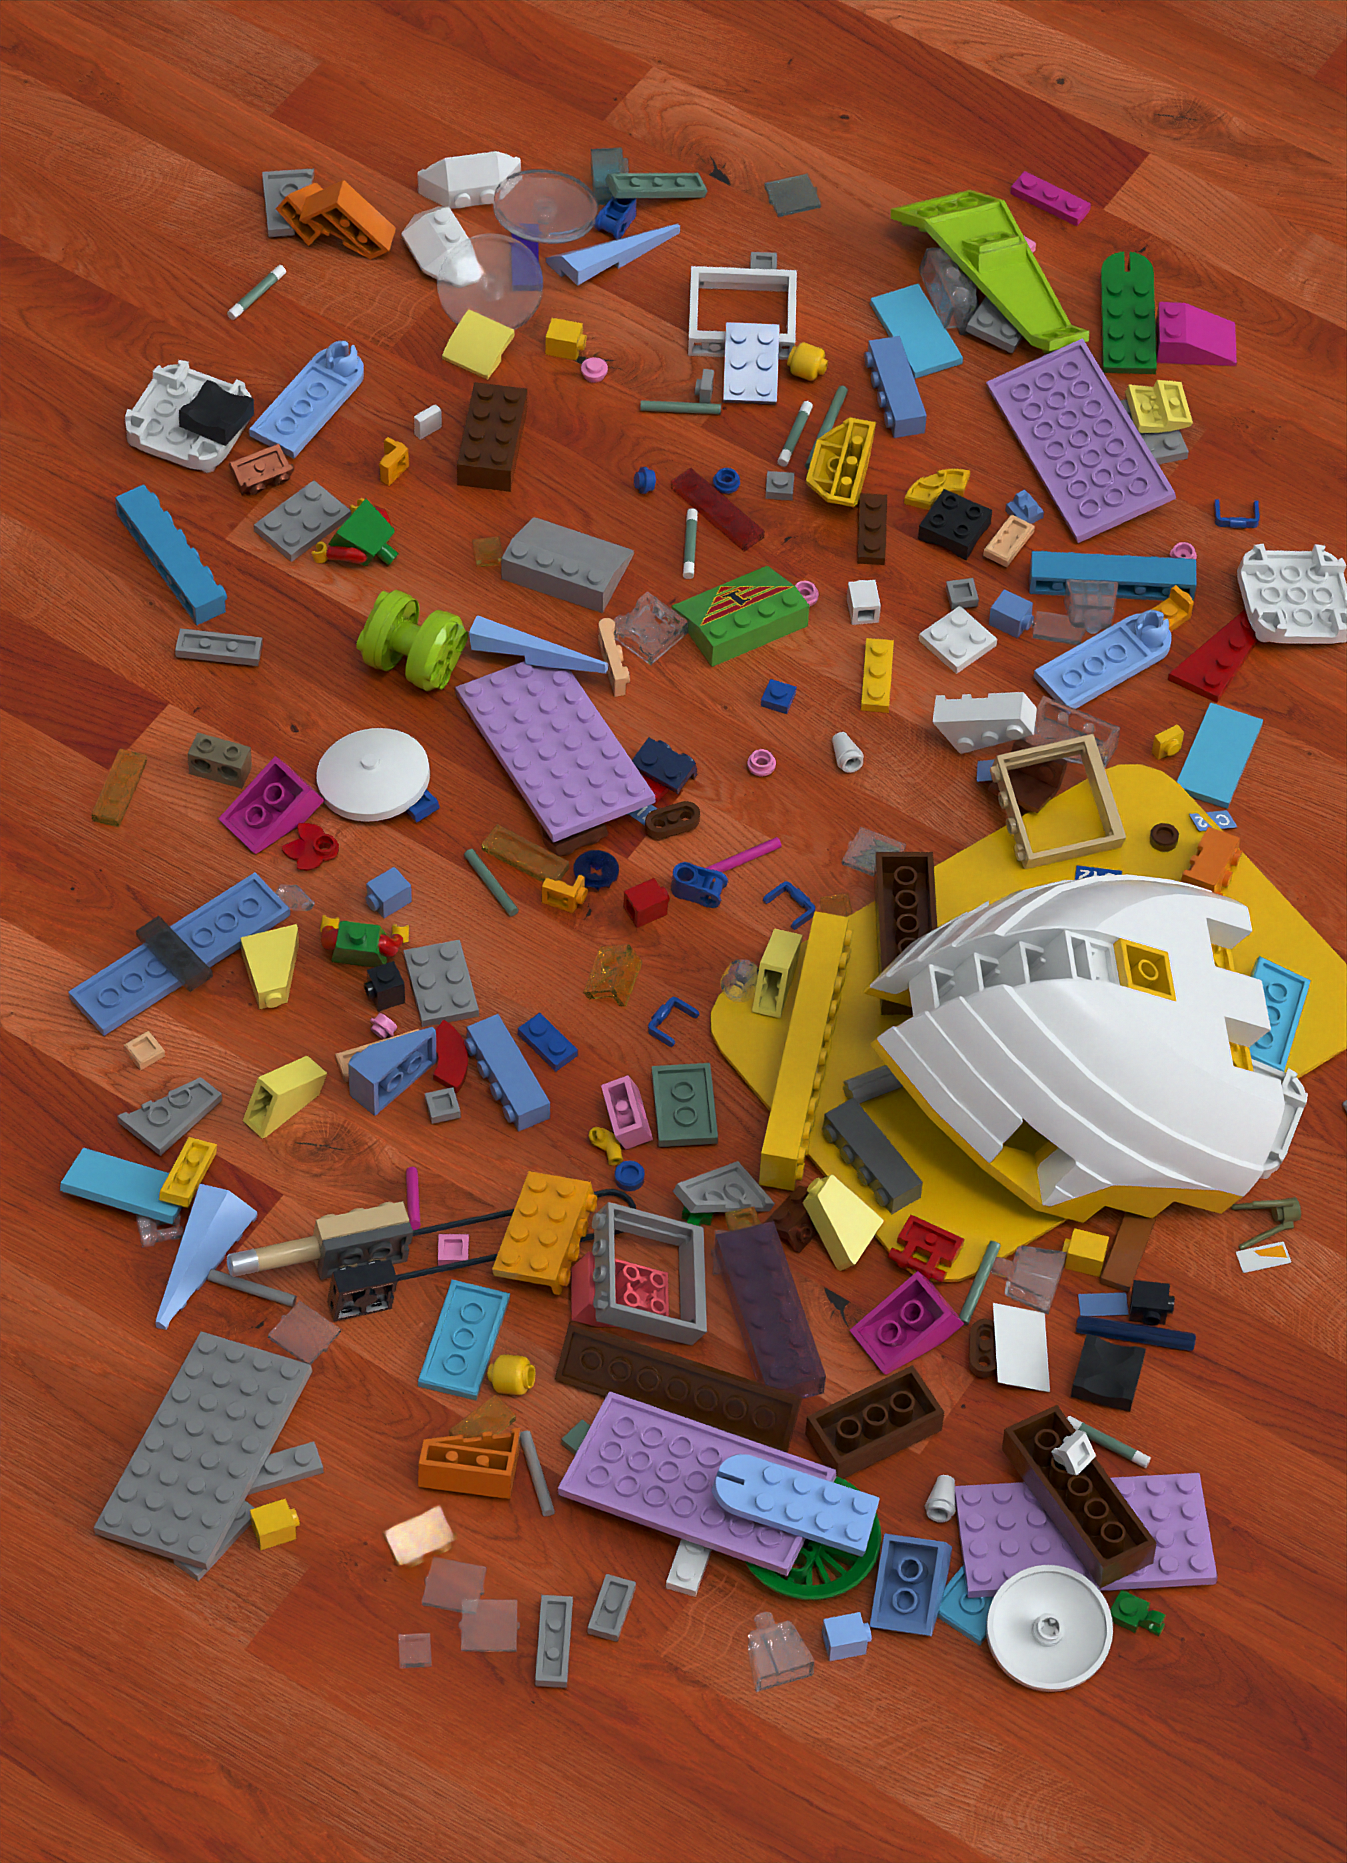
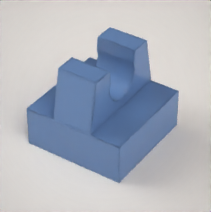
[1005,490,1044,524]

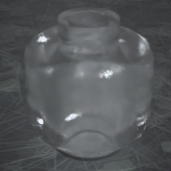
[720,959,759,1002]

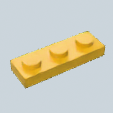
[861,638,894,713]
[159,1137,217,1208]

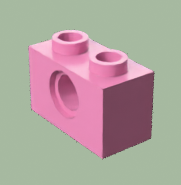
[601,1075,653,1150]

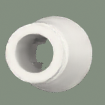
[832,732,864,773]
[925,1475,955,1522]

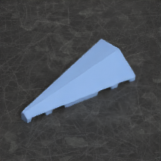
[546,224,680,286]
[469,615,608,673]
[155,1184,258,1330]

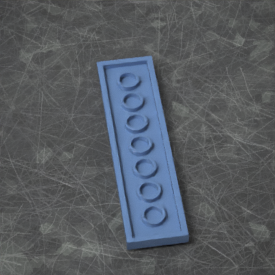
[68,872,290,1036]

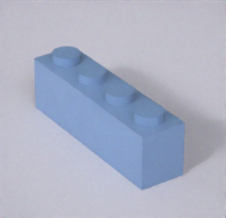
[864,336,927,438]
[464,1014,550,1132]

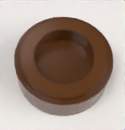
[1150,823,1179,852]

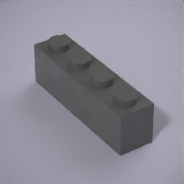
[822,1097,923,1214]

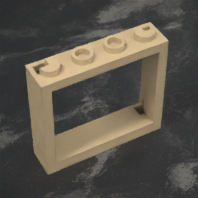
[990,734,1126,870]

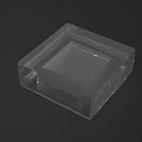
[275,884,315,911]
[399,1633,431,1668]

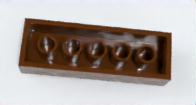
[874,852,937,1015]
[1002,1405,1157,1588]

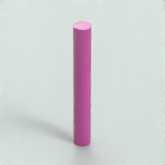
[706,837,782,873]
[406,1167,421,1230]

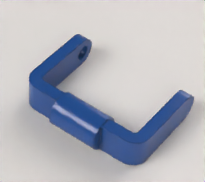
[1214,499,1260,528]
[763,881,815,930]
[648,997,700,1047]

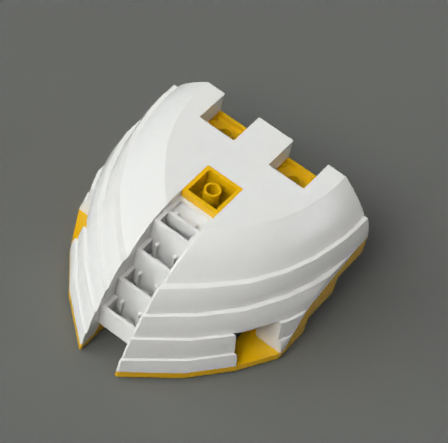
[863,875,1285,1223]

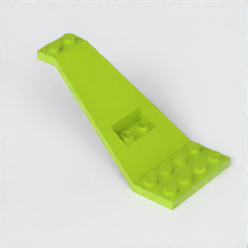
[891,190,1089,353]

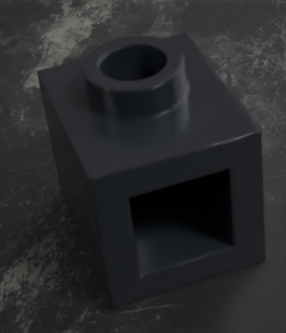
[364,961,405,1012]
[1129,1280,1175,1326]

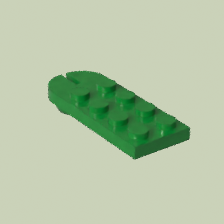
[1100,252,1157,374]

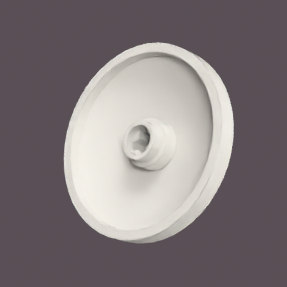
[316,728,430,821]
[986,1565,1113,1692]

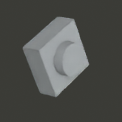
[750,252,777,270]
[695,369,714,403]
[765,471,794,501]
[945,578,979,610]
[425,1087,461,1124]

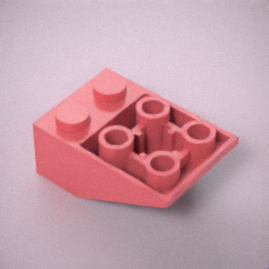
[571,1251,669,1327]

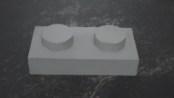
[587,1574,636,1642]

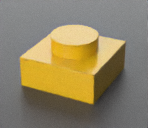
[1152,724,1184,760]

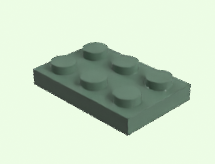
[651,1063,718,1147]

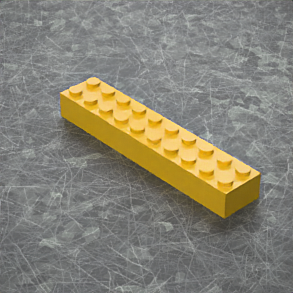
[759,911,853,1191]

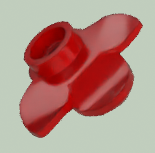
[282,823,339,871]

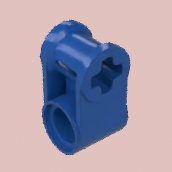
[594,196,636,239]
[671,862,728,908]

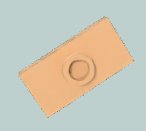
[983,514,1035,567]

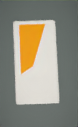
[1236,1242,1291,1273]

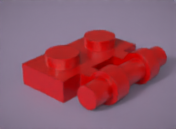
[888,1214,965,1283]

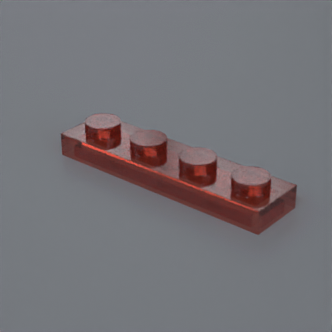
[671,468,765,552]

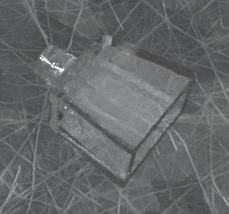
[1064,579,1119,634]
[991,1246,1067,1315]
[748,1612,815,1692]

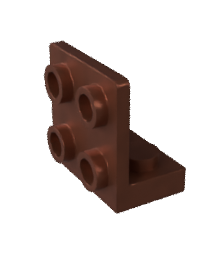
[988,739,1068,813]

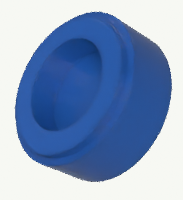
[615,1161,645,1191]

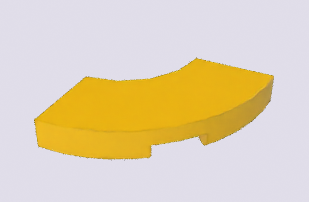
[904,469,970,510]

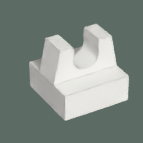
[1051,1430,1096,1476]

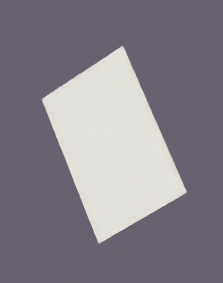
[993,1303,1050,1392]

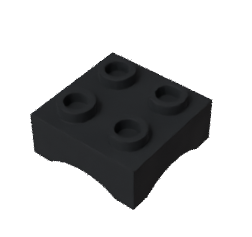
[179,380,254,446]
[918,489,992,560]
[1071,1334,1146,1412]

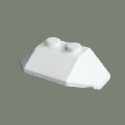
[418,151,521,209]
[401,206,482,289]

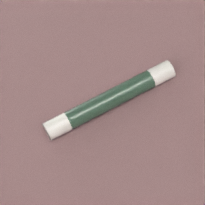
[227,265,286,320]
[777,401,813,467]
[683,508,698,579]
[1067,1416,1151,1468]

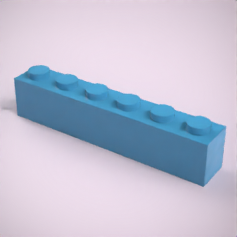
[115,484,227,625]
[1029,551,1197,602]

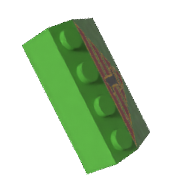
[671,566,809,667]

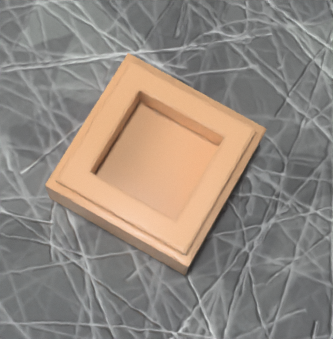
[124,1031,165,1070]

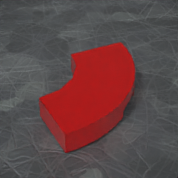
[433,1020,468,1093]

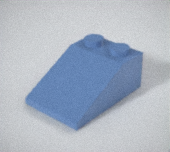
[348,1027,437,1116]
[870,1533,952,1636]

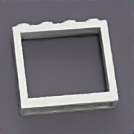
[688,266,797,360]

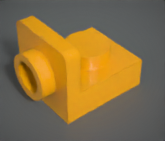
[379,437,409,486]
[1151,585,1194,632]
[542,875,588,913]

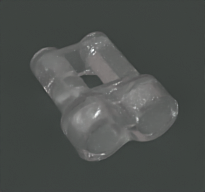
[136,1214,184,1247]

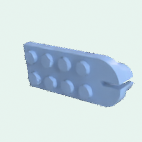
[249,341,364,459]
[1034,610,1172,713]
[712,1454,880,1557]

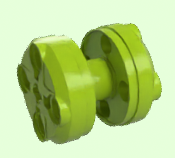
[356,590,468,691]

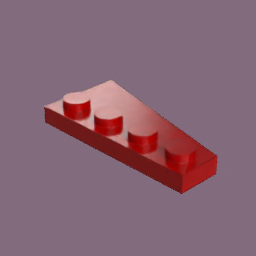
[1168,610,1259,703]

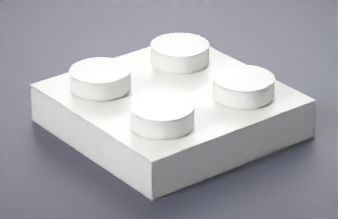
[919,606,997,674]

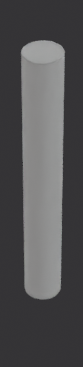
[208,1269,297,1307]
[520,1431,555,1516]

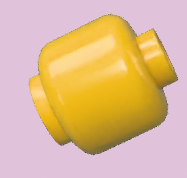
[787,342,828,381]
[488,1354,535,1395]

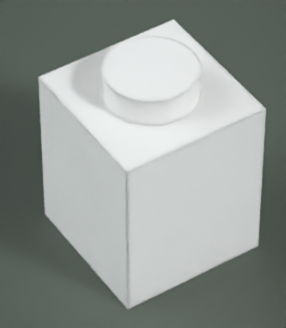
[847,580,881,625]

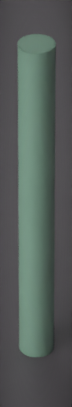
[805,386,848,470]

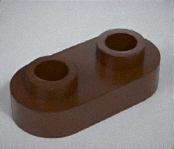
[645,801,700,839]
[969,1319,997,1378]

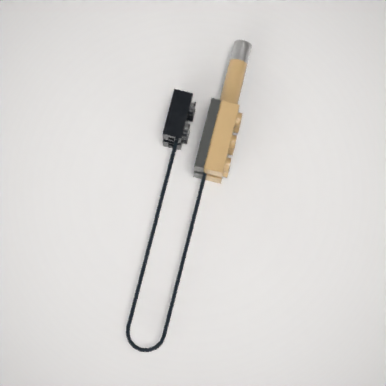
[227,1189,636,1321]

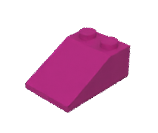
[1155,302,1237,366]
[218,756,324,854]
[850,1271,964,1375]

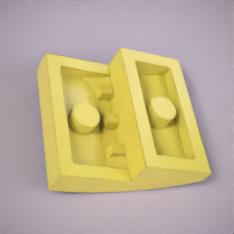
[442,309,515,380]
[1125,380,1193,433]

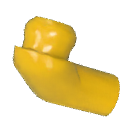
[588,1127,623,1166]

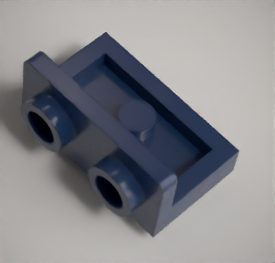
[632,737,698,794]

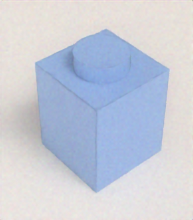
[822,1612,872,1661]

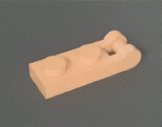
[598,618,630,697]

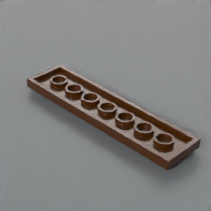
[555,1321,803,1453]

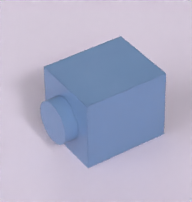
[989,589,1034,638]
[365,867,412,918]

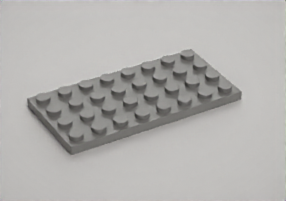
[94,1331,312,1570]

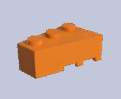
[299,180,396,260]
[1181,827,1242,896]
[418,1428,520,1499]

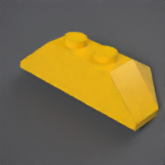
[806,417,876,507]

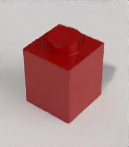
[623,878,670,928]

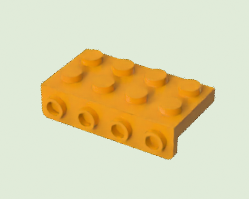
[492,1171,597,1295]

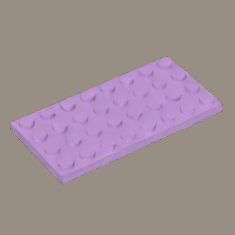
[986,338,1176,543]
[455,661,655,843]
[558,1391,836,1576]
[955,1473,1217,1598]

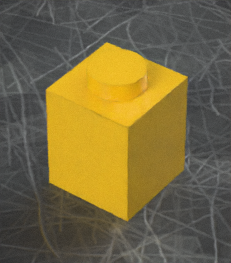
[545,318,587,361]
[1061,1228,1109,1277]
[250,1499,300,1550]

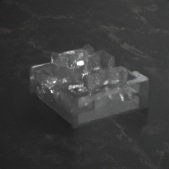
[613,592,688,665]

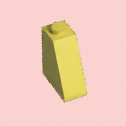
[240,924,299,1009]
[752,928,802,1018]
[243,1056,327,1139]
[803,1174,884,1271]

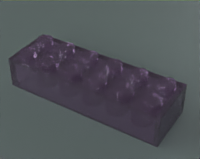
[714,1221,826,1398]

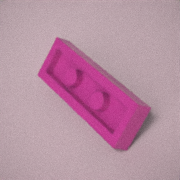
[1010,171,1091,226]

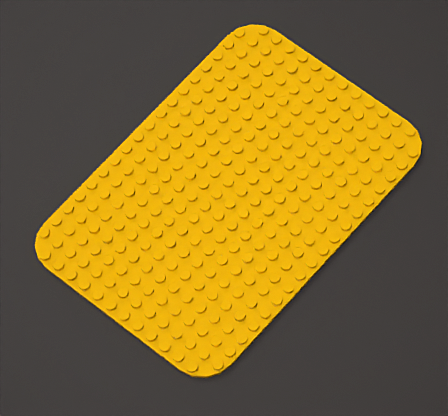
[711,764,1347,1282]

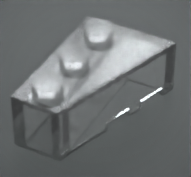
[918,247,977,329]
[1020,696,1120,767]

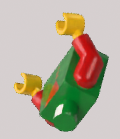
[311,498,399,566]
[320,915,409,967]

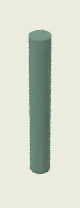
[640,400,721,415]
[464,849,519,916]
[959,1241,1001,1325]

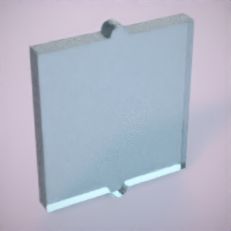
[764,174,821,217]

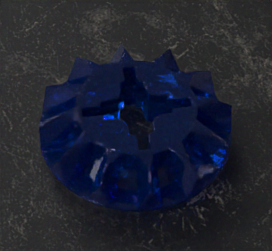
[573,850,619,891]

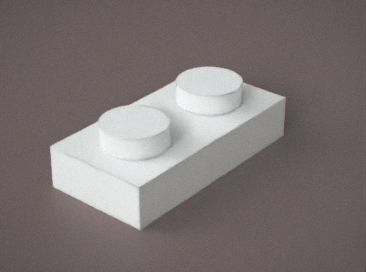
[666,1539,712,1597]

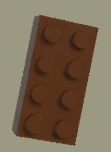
[457,382,527,492]
[805,1365,945,1479]

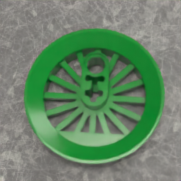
[745,1476,881,1600]

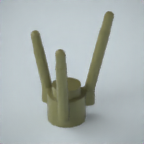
[1231,1197,1301,1250]

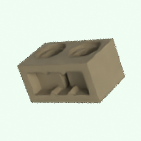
[188,733,252,789]

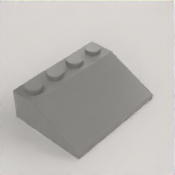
[501,517,634,613]

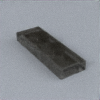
[136,916,213,992]

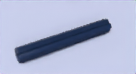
[1076,1315,1196,1351]

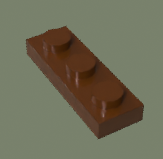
[857,493,887,565]

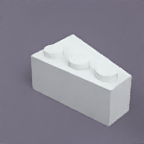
[933,692,1037,754]

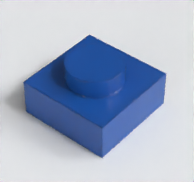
[761,679,797,714]
[406,789,440,823]

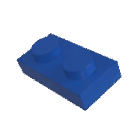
[518,1013,578,1072]

